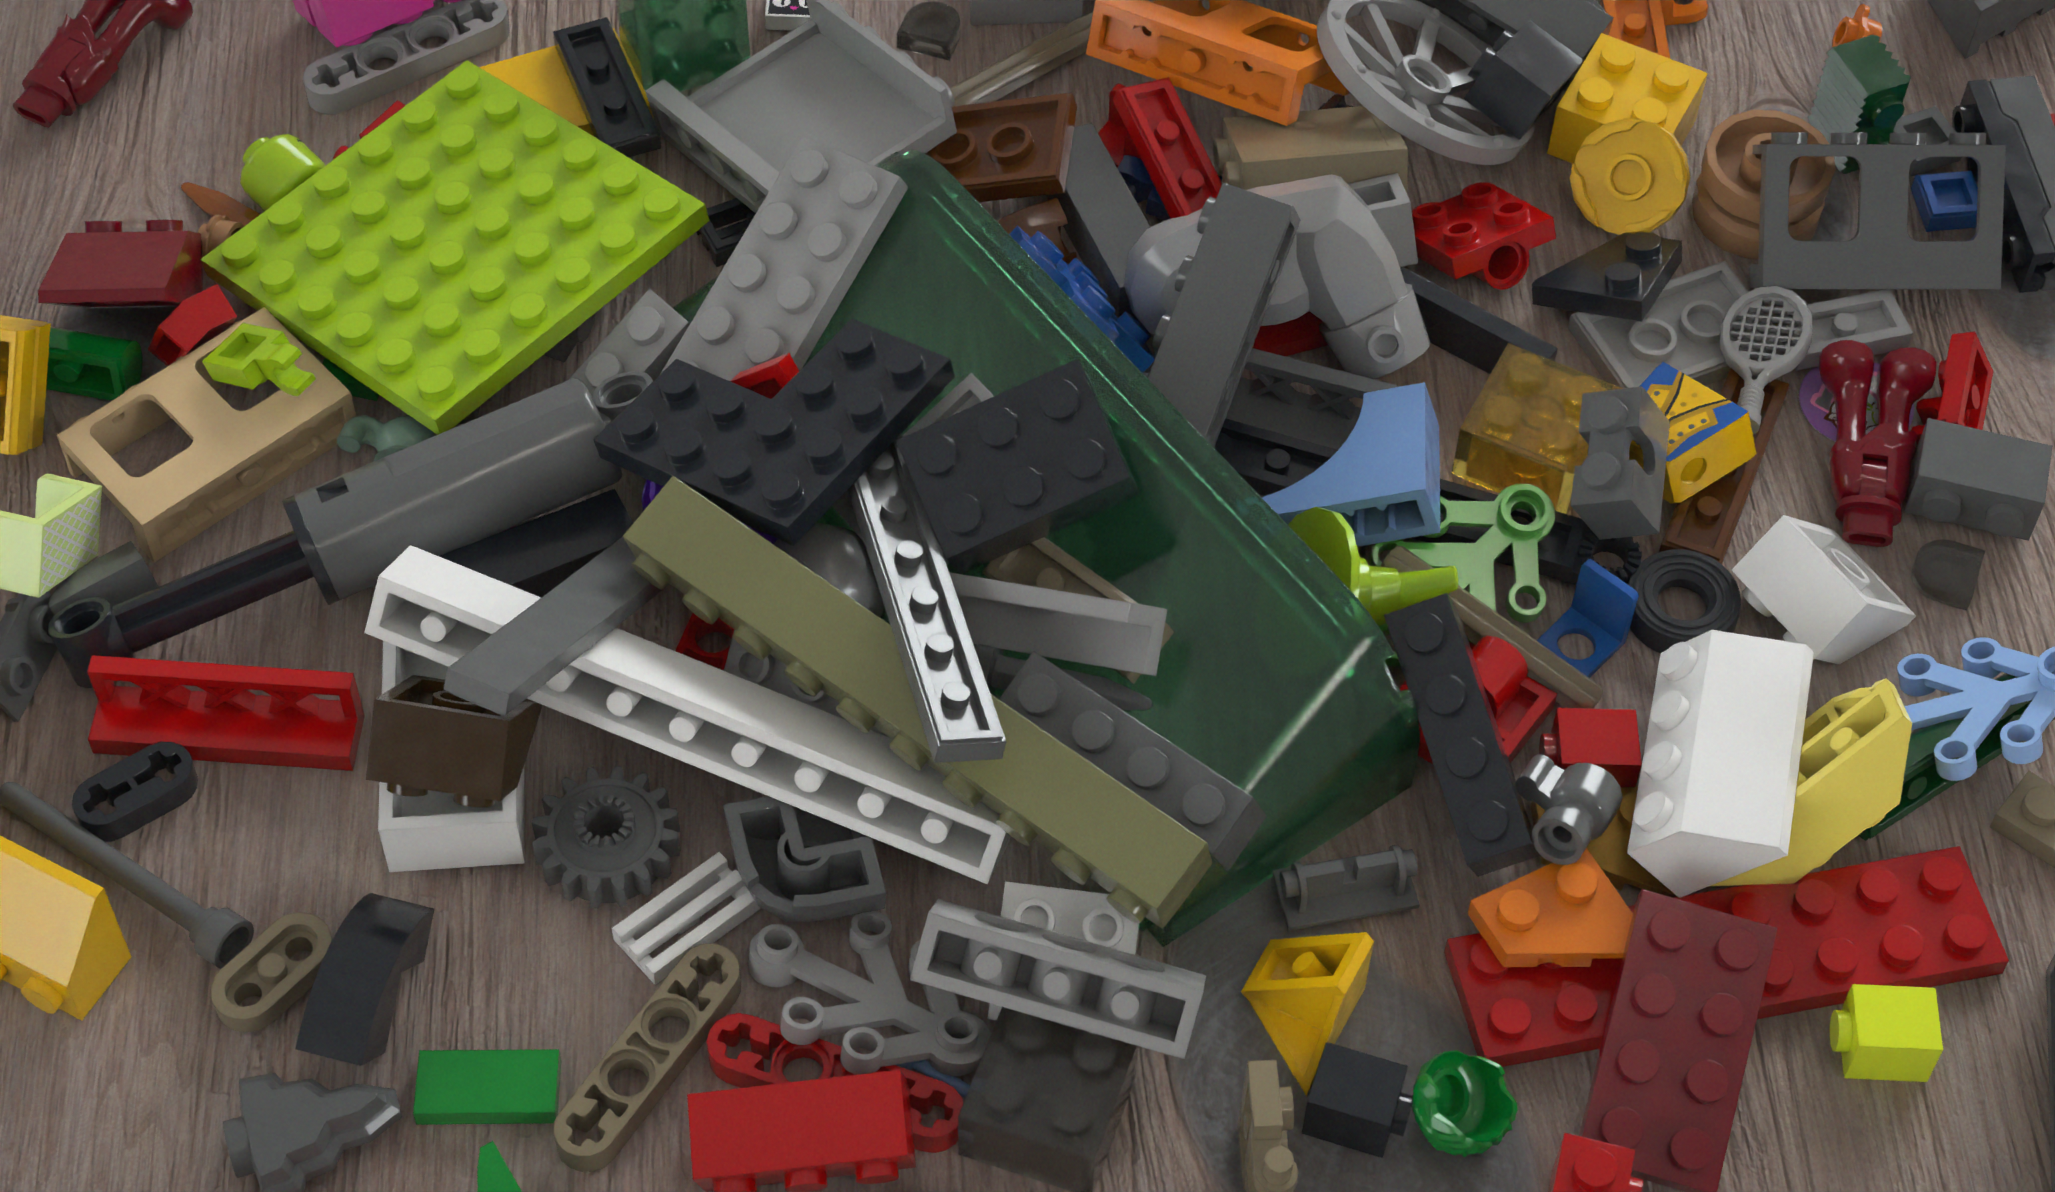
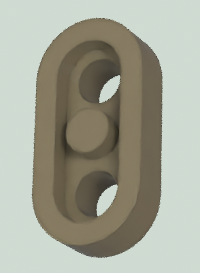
[210,912,333,1032]

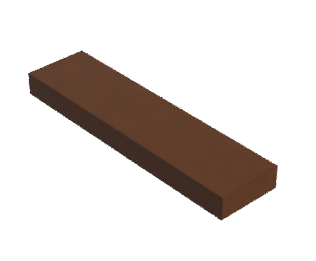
[1659,368,1790,564]

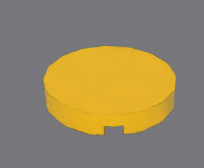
[1570,118,1690,235]

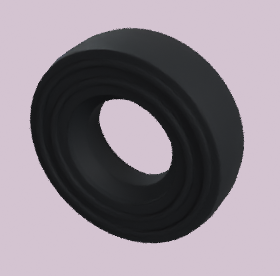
[1628,549,1741,653]

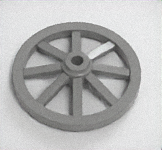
[1317,0,1535,165]

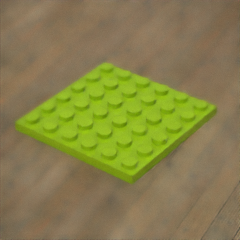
[200,60,709,435]

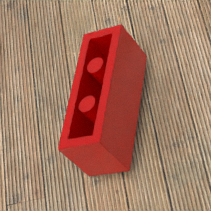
[687,1070,916,1192]

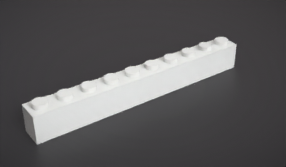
[364,545,1010,884]

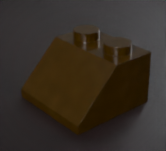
[366,675,542,808]

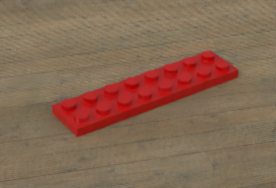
[1444,846,2009,1067]

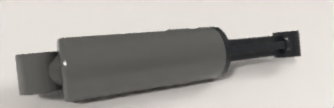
[48,371,653,688]

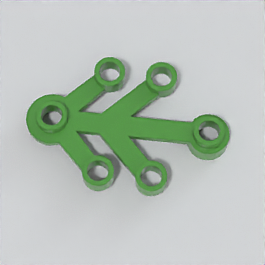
[1367,484,1555,667]

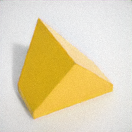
[1241,932,1374,1096]

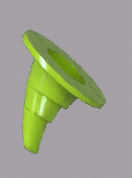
[1257,507,1458,682]

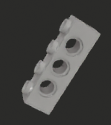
[910,899,1206,1059]

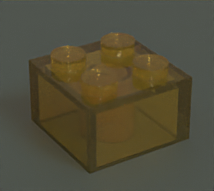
[1451,343,1623,514]

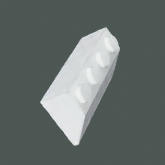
[1627,630,1814,898]

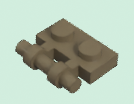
[1237,1060,1299,1192]

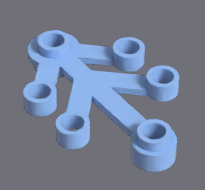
[1897,637,2055,781]

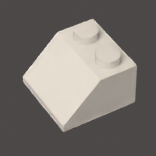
[1732,515,1916,664]

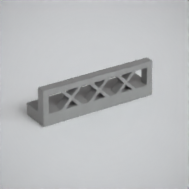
[949,572,1167,676]

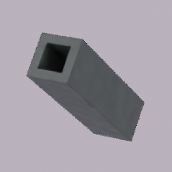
[1046,123,1150,321]

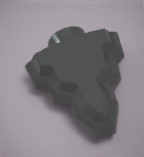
[223,1073,402,1192]

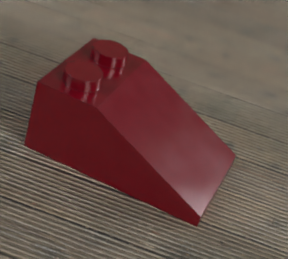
[38,220,203,308]

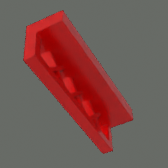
[87,655,365,771]

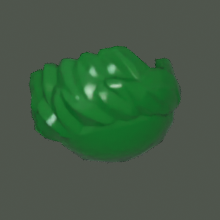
[1412,1050,1518,1157]

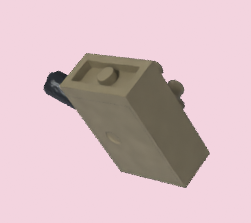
[1213,94,1408,193]

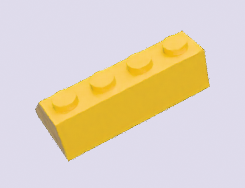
[0,836,132,1021]

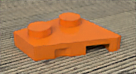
[1467,848,1633,967]

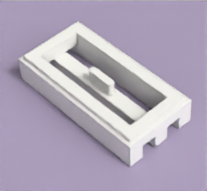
[612,852,761,985]

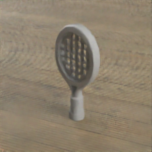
[1720,286,1813,434]

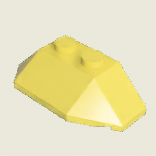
[1708,678,1912,887]

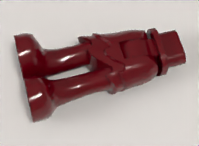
[13,0,193,128]
[1819,340,1936,547]

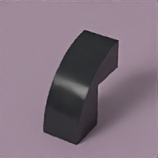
[295,893,434,1066]

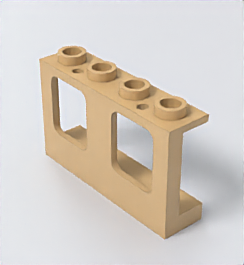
[57,307,357,563]

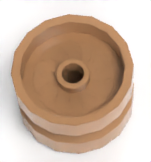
[1692,110,1836,259]

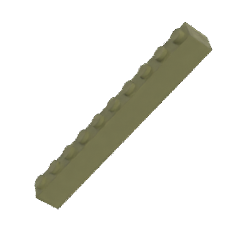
[623,476,1213,929]

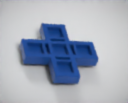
[1001,225,1155,377]

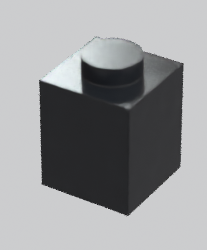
[1302,1042,1413,1158]

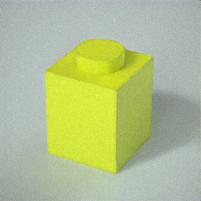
[1829,984,1943,1082]

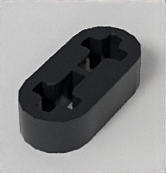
[72,742,198,842]

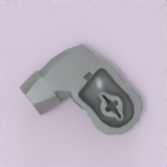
[1124,174,1430,379]

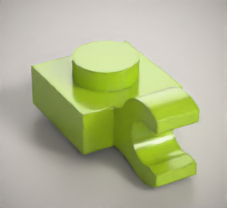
[202,323,316,396]

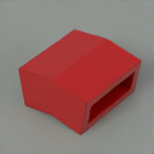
[147,284,237,366]

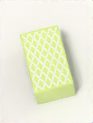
[0,473,102,598]

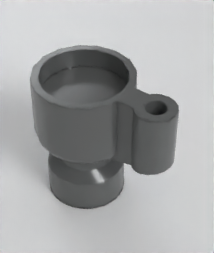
[1516,754,1623,865]

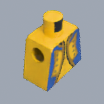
[1629,362,1757,503]

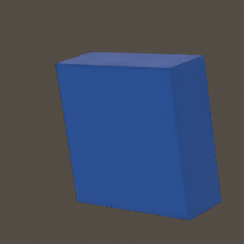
[1911,171,1978,232]

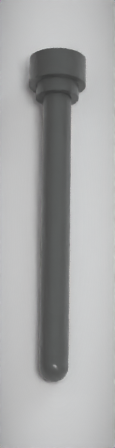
[0,782,254,969]

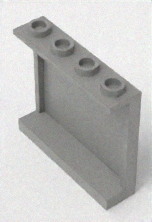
[645,0,957,213]

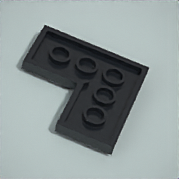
[594,319,955,546]

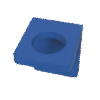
[1536,559,1639,678]

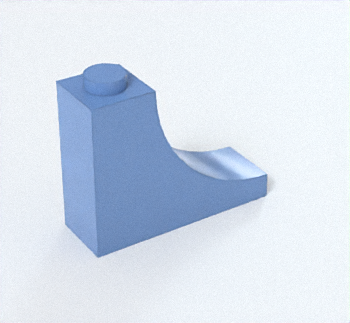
[1238,382,1440,564]

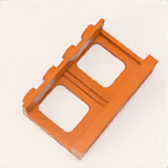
[1086,0,1349,126]

